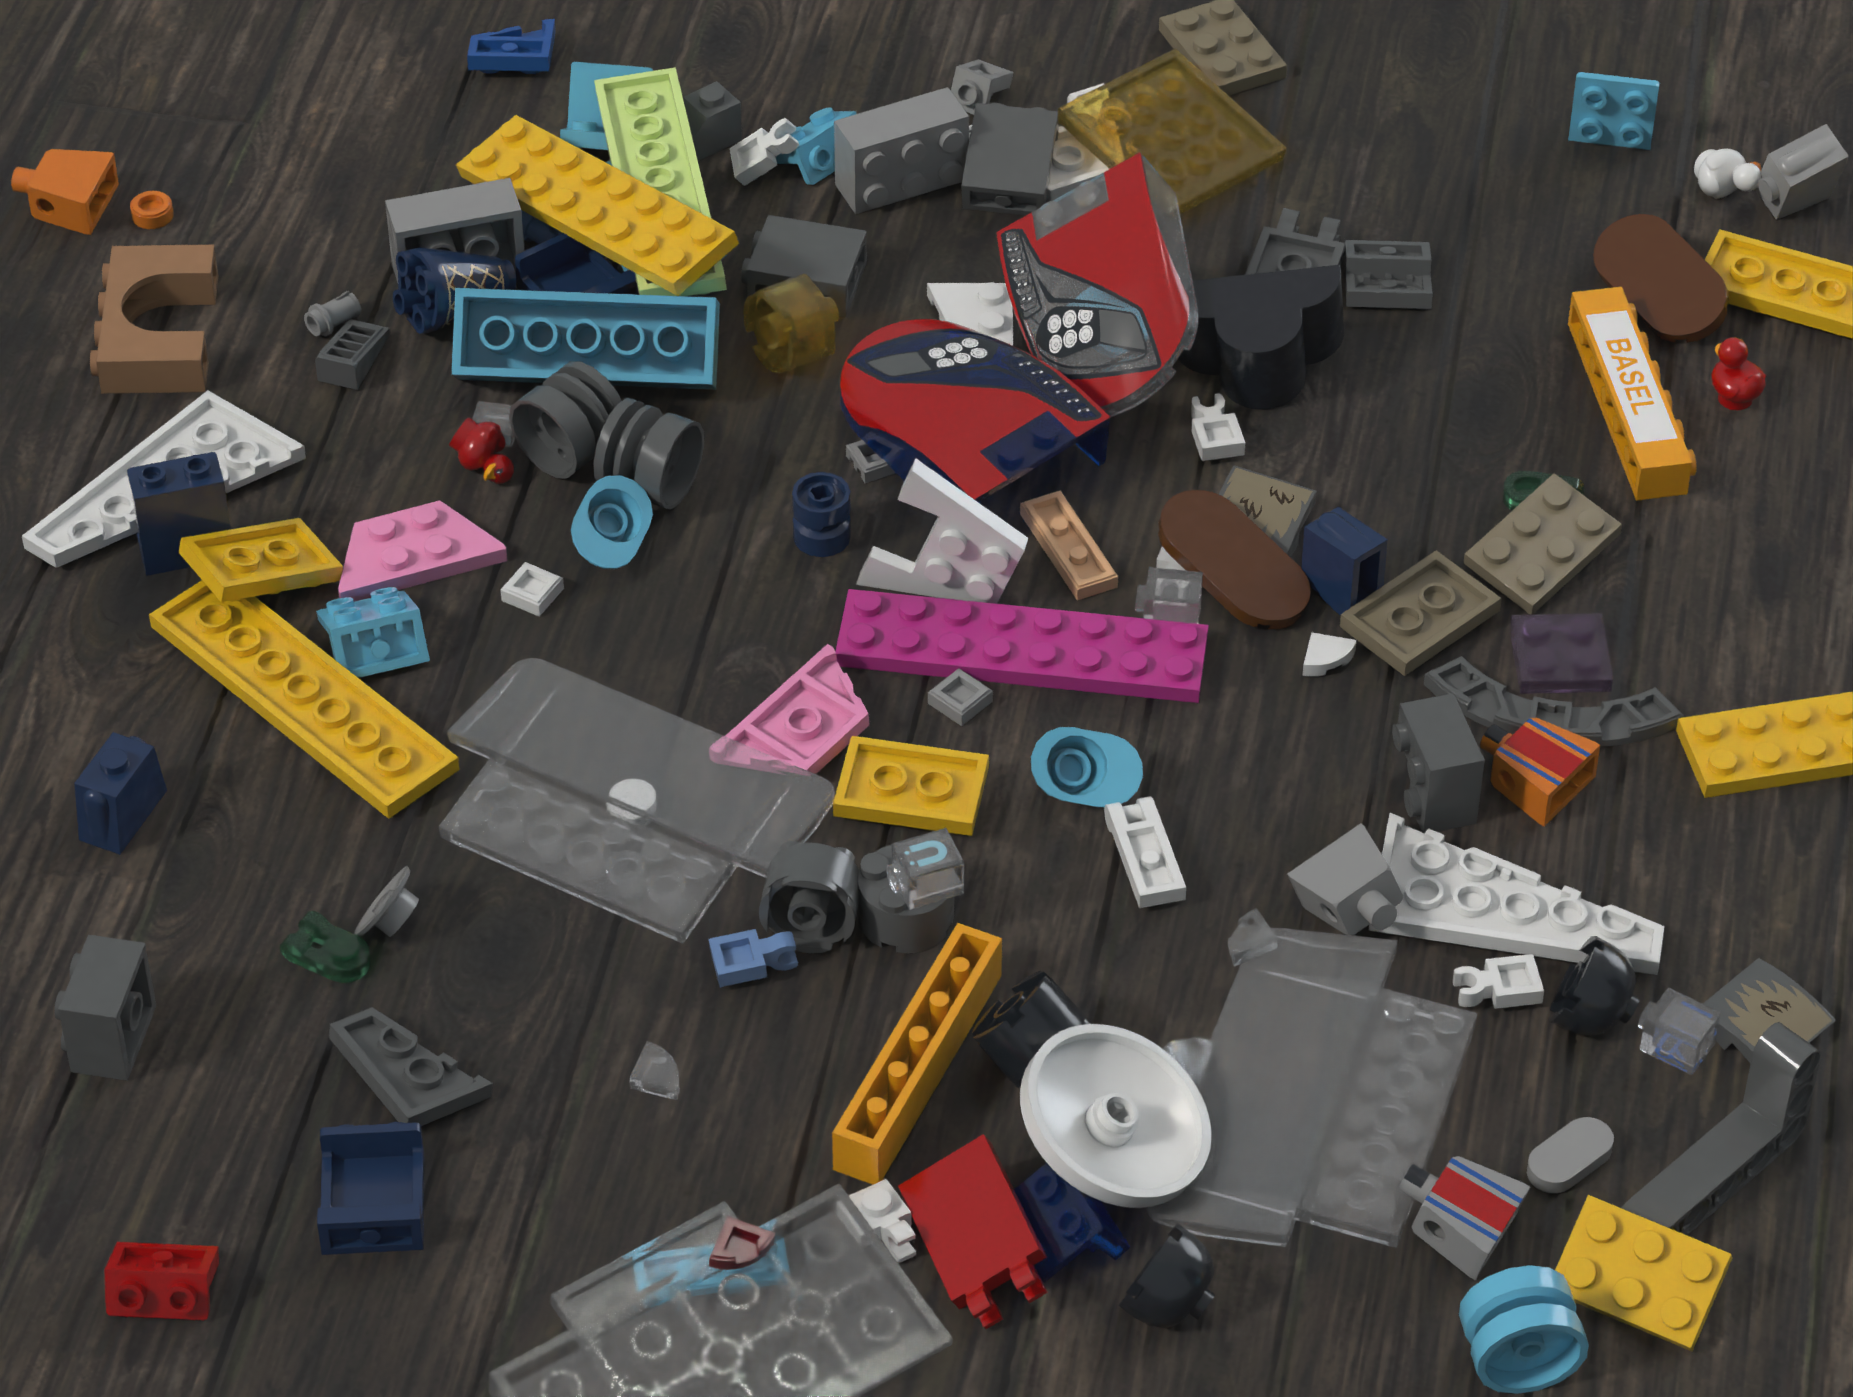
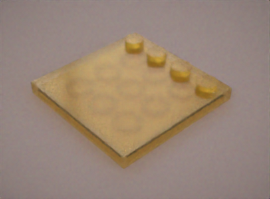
[1058,48,1287,221]

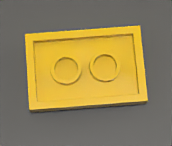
[179,518,343,602]
[833,736,989,836]
[1555,1195,1732,1352]

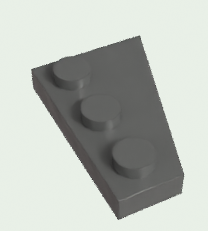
[329,1007,493,1126]

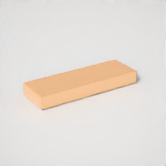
[1020,490,1118,601]

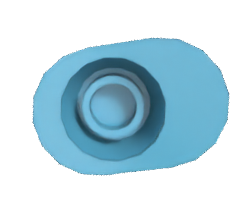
[571,475,653,569]
[1031,727,1143,807]

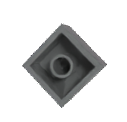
[1392,693,1485,833]
[55,934,156,1081]

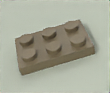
[1159,0,1287,100]
[1464,473,1622,616]
[1340,550,1502,676]

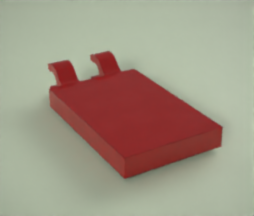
[898,1134,1047,1329]

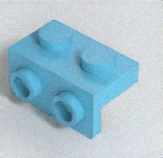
[776,108,857,185]

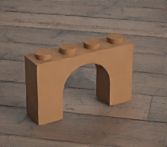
[90,245,219,394]

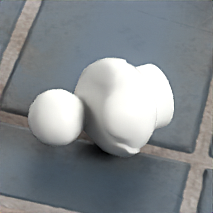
[1694,148,1761,199]

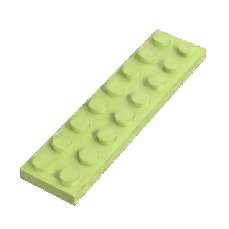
[594,67,727,296]

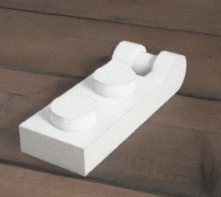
[1104,796,1186,908]

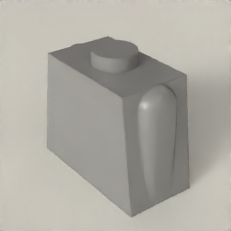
[1756,124,1849,220]

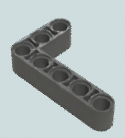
[1621,1022,1821,1235]

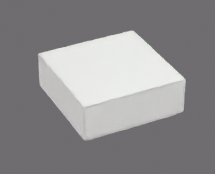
[501,562,564,617]

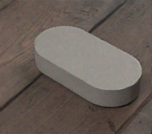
[1527,1117,1614,1193]

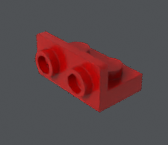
[104,1242,219,1320]

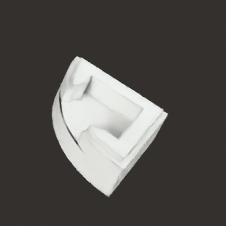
[1303,632,1356,676]

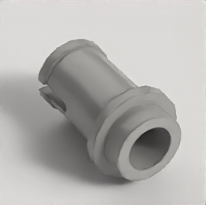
[304,291,361,336]

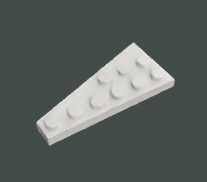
[22,390,306,568]
[1369,813,1664,975]

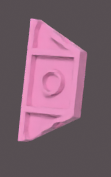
[338,500,507,602]
[709,644,870,782]

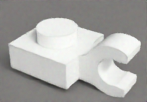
[842,1179,916,1264]

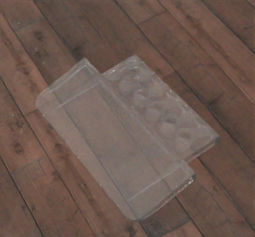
[439,658,835,944]
[1146,928,1477,1248]

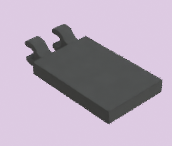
[1245,208,1346,275]

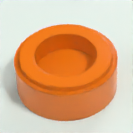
[130,191,174,229]

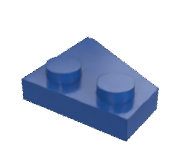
[467,19,555,74]

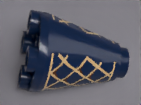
[393,248,516,334]

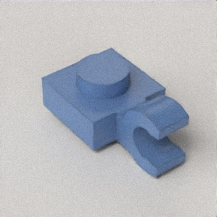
[709,929,798,987]

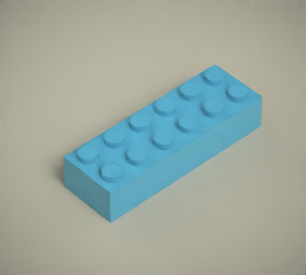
[451,288,720,390]

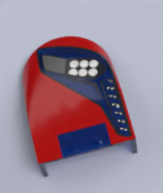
[840,319,1110,503]

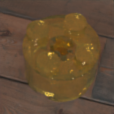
[743,274,839,373]

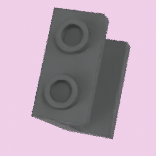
[961,103,1059,217]
[741,215,867,318]

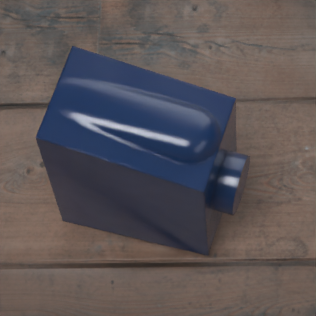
[1301,507,1388,616]
[74,732,167,855]

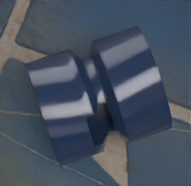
[792,472,851,557]

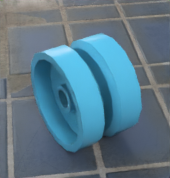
[1459,1265,1589,1394]

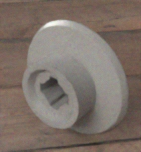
[354,866,419,937]

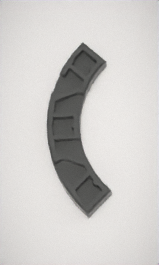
[1424,656,1684,747]

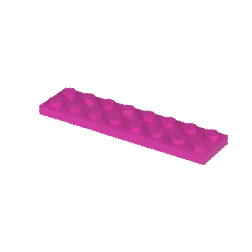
[835,589,1209,703]

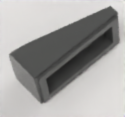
[315,319,390,390]

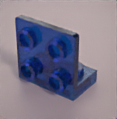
[1014,1163,1131,1284]

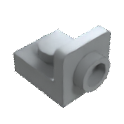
[951,59,1013,115]

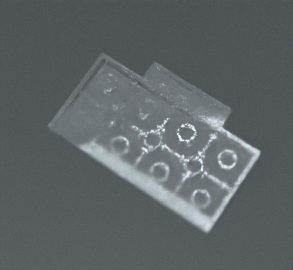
[488,1184,953,1397]

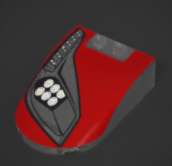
[996,152,1198,418]

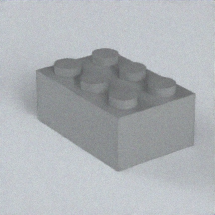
[834,87,969,214]
[385,178,524,283]

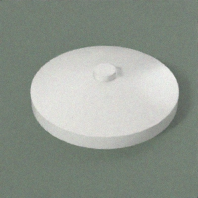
[1020,1024,1211,1208]

